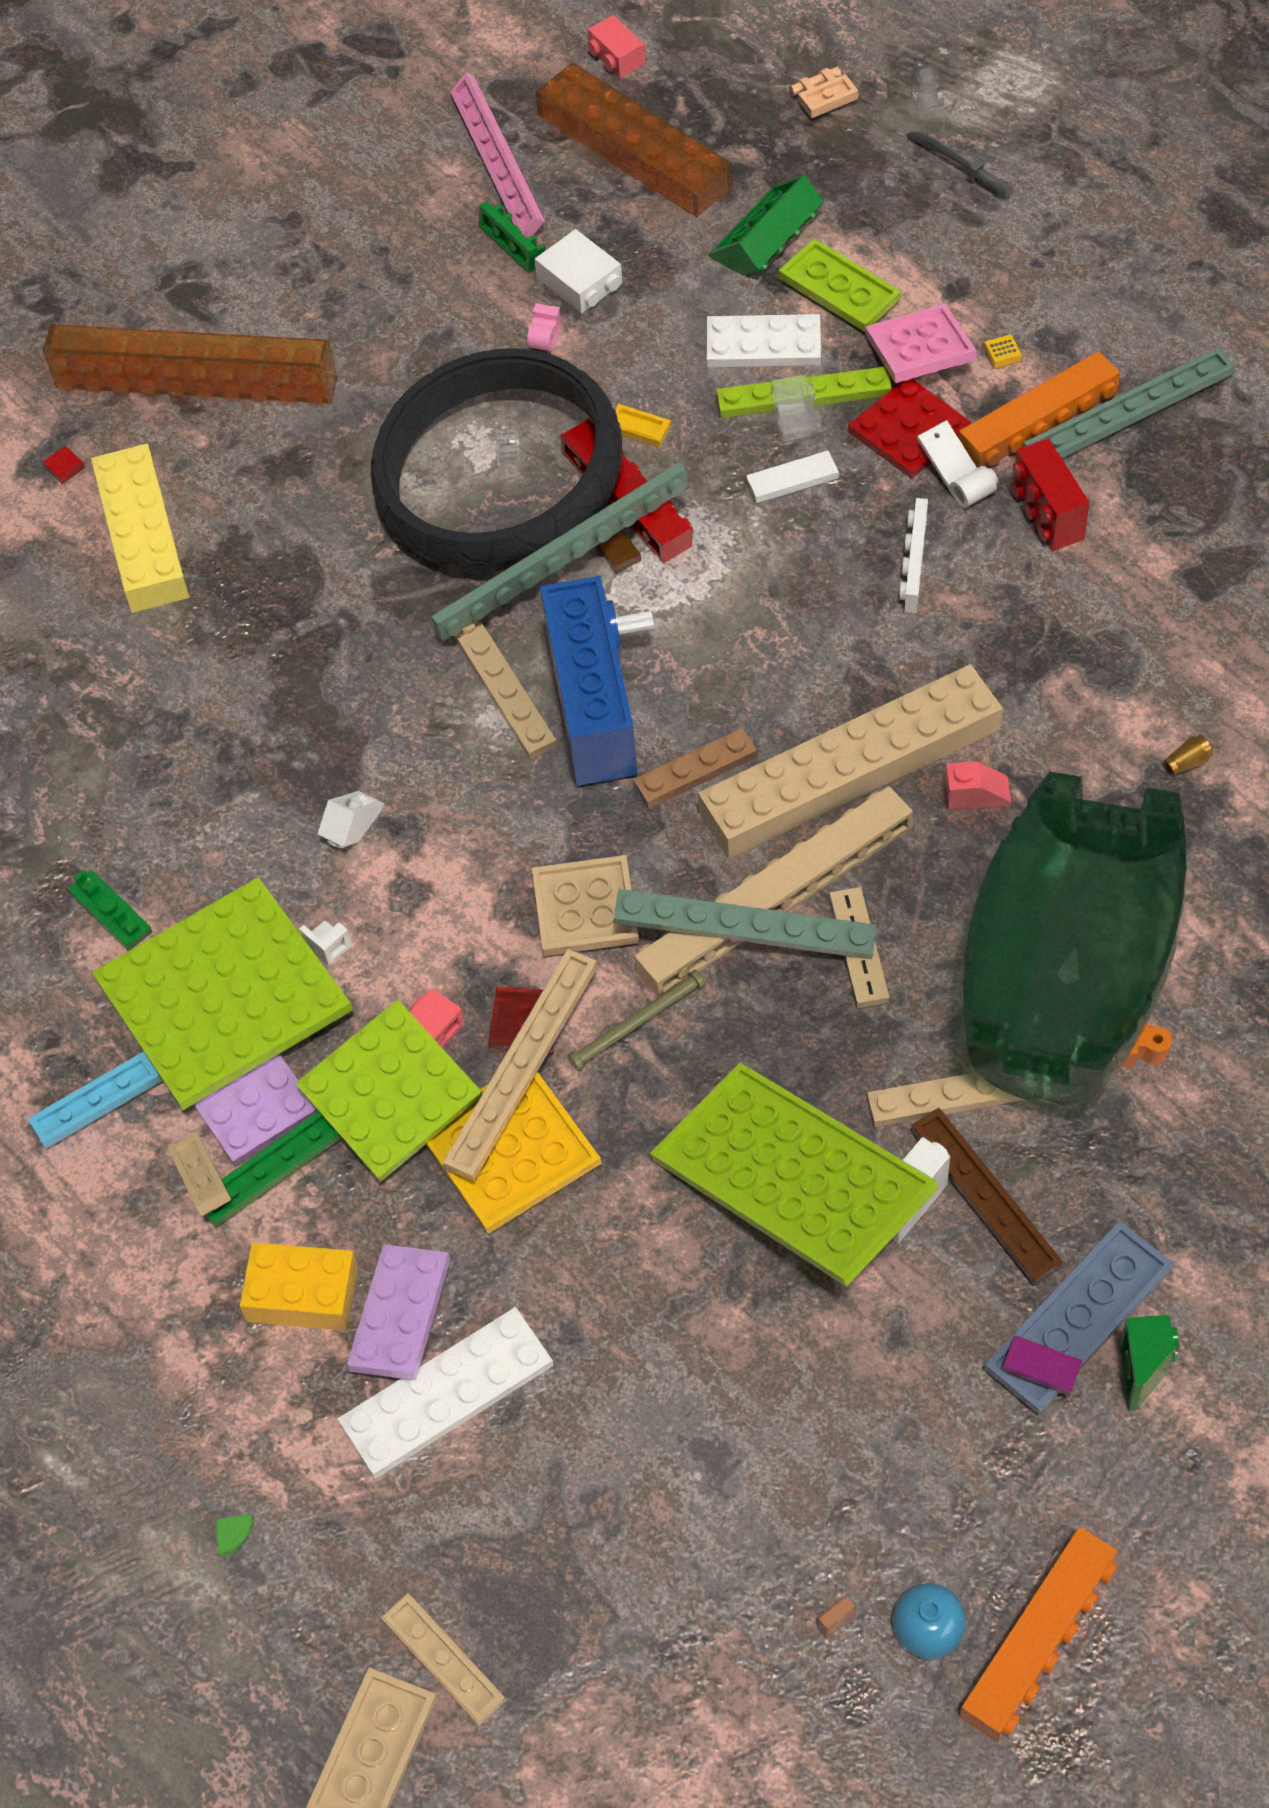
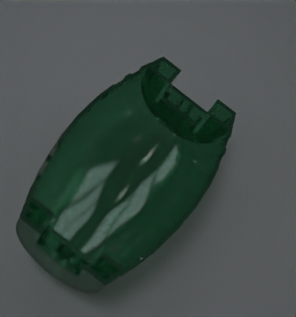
[963,772,1187,1105]

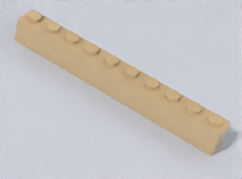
[634,786,913,997]

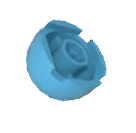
[892,1583,966,1661]

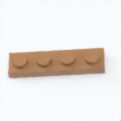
[633,728,758,809]

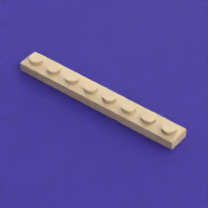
[443,949,598,1182]

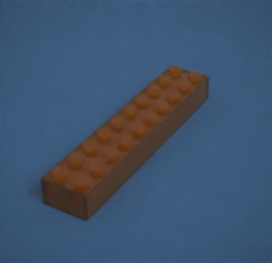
[43,324,337,404]

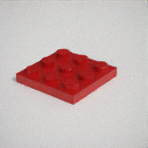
[848,378,972,479]

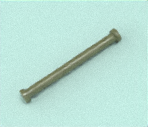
[567,969,705,1071]

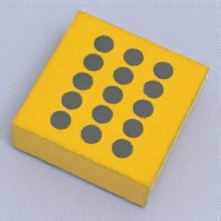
[984,334,1022,369]

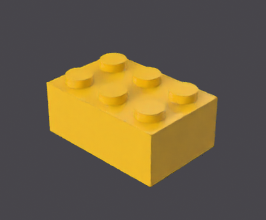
[240,1242,359,1331]

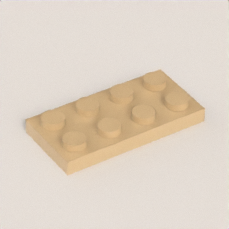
[306,1667,438,1808]

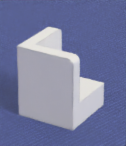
[298,921,352,966]

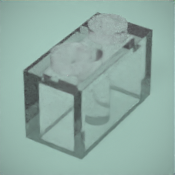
[770,374,821,445]

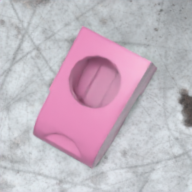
[527,303,562,352]

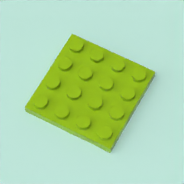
[295,999,482,1182]

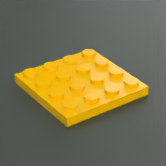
[425,1072,601,1234]

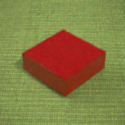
[43,446,85,484]

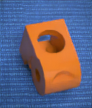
[1120,1024,1173,1067]

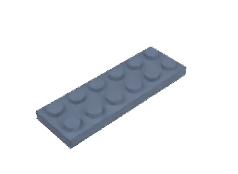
[984,1221,1174,1415]

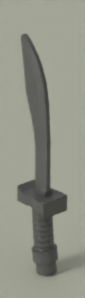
[906,132,1013,196]

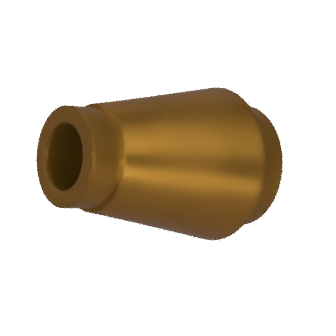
[1164,734,1213,776]

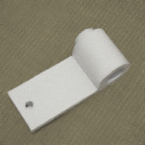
[917,420,998,508]

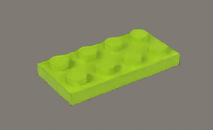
[778,238,901,332]

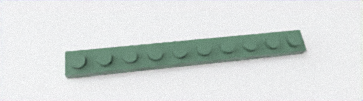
[431,462,689,642]

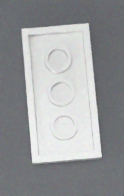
[707,314,821,367]

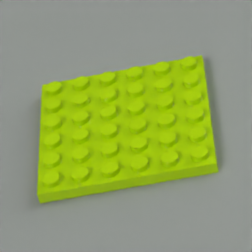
[92,877,353,1111]

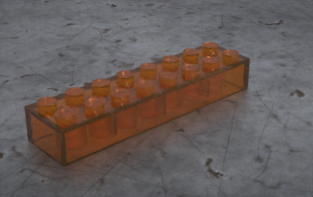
[536,62,733,218]

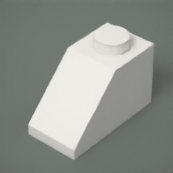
[318,791,385,848]

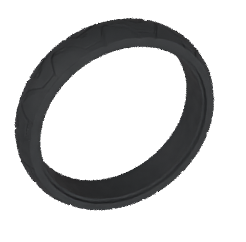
[370,348,623,572]

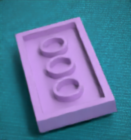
[347,1244,451,1380]

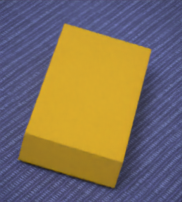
[615,404,671,448]

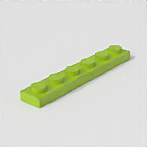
[716,367,892,418]

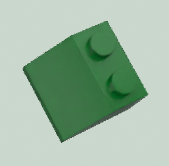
[1119,1315,1179,1411]

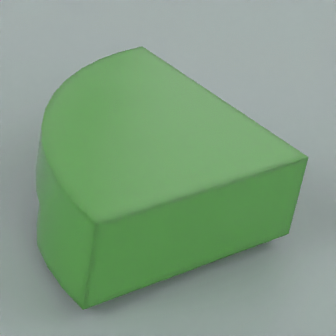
[216,1514,254,1558]

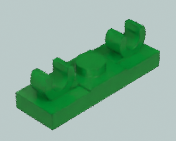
[479,201,546,273]
[67,869,153,951]

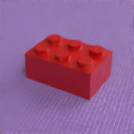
[1011,438,1090,552]

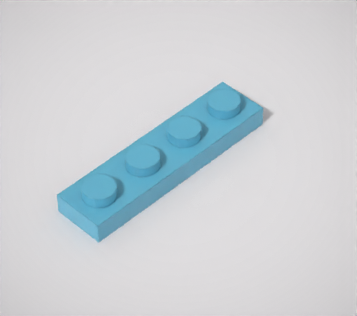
[28,1052,162,1149]

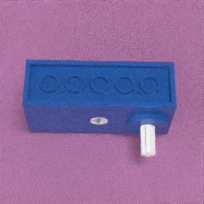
[540,576,654,786]

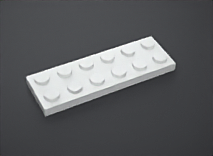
[337,1307,554,1479]

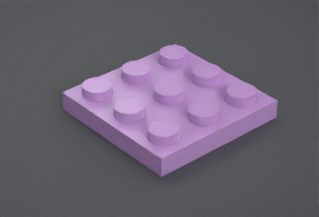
[193,1054,318,1167]

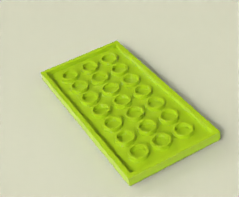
[650,1062,939,1287]

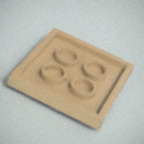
[532,855,639,956]

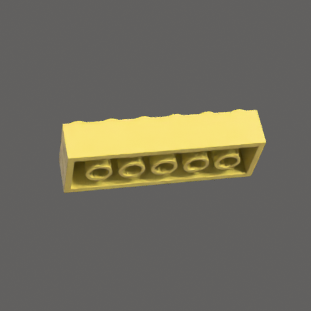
[91,443,190,613]

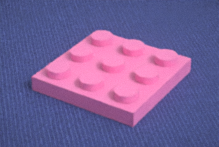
[865,304,977,383]

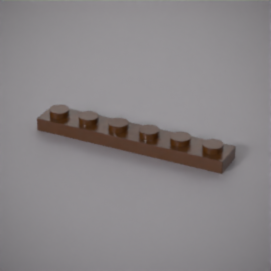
[911,1107,1063,1285]

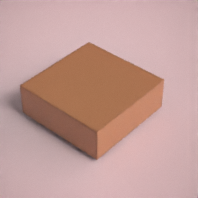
[818,1596,856,1639]

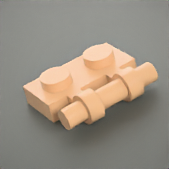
[789,67,859,118]

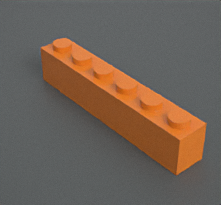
[959,351,1121,468]
[960,1526,1119,1743]

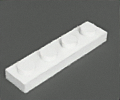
[899,498,928,613]

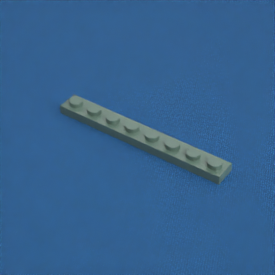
[1024,347,1235,458]
[614,888,876,959]

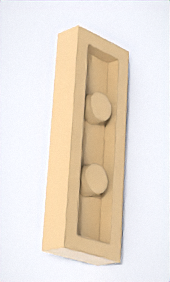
[168,1132,231,1216]

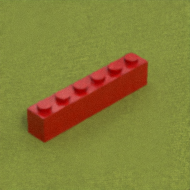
[560,418,693,564]

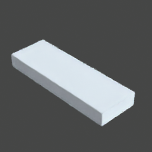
[746,451,839,503]

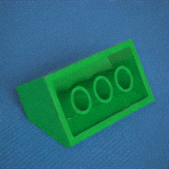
[708,175,823,275]

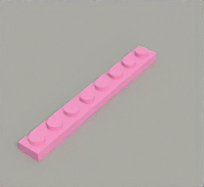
[450,72,545,238]

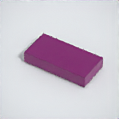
[1002,1335,1083,1396]

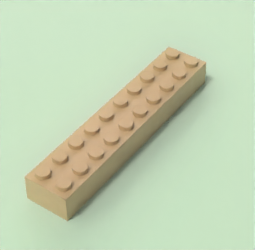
[698,664,1003,859]

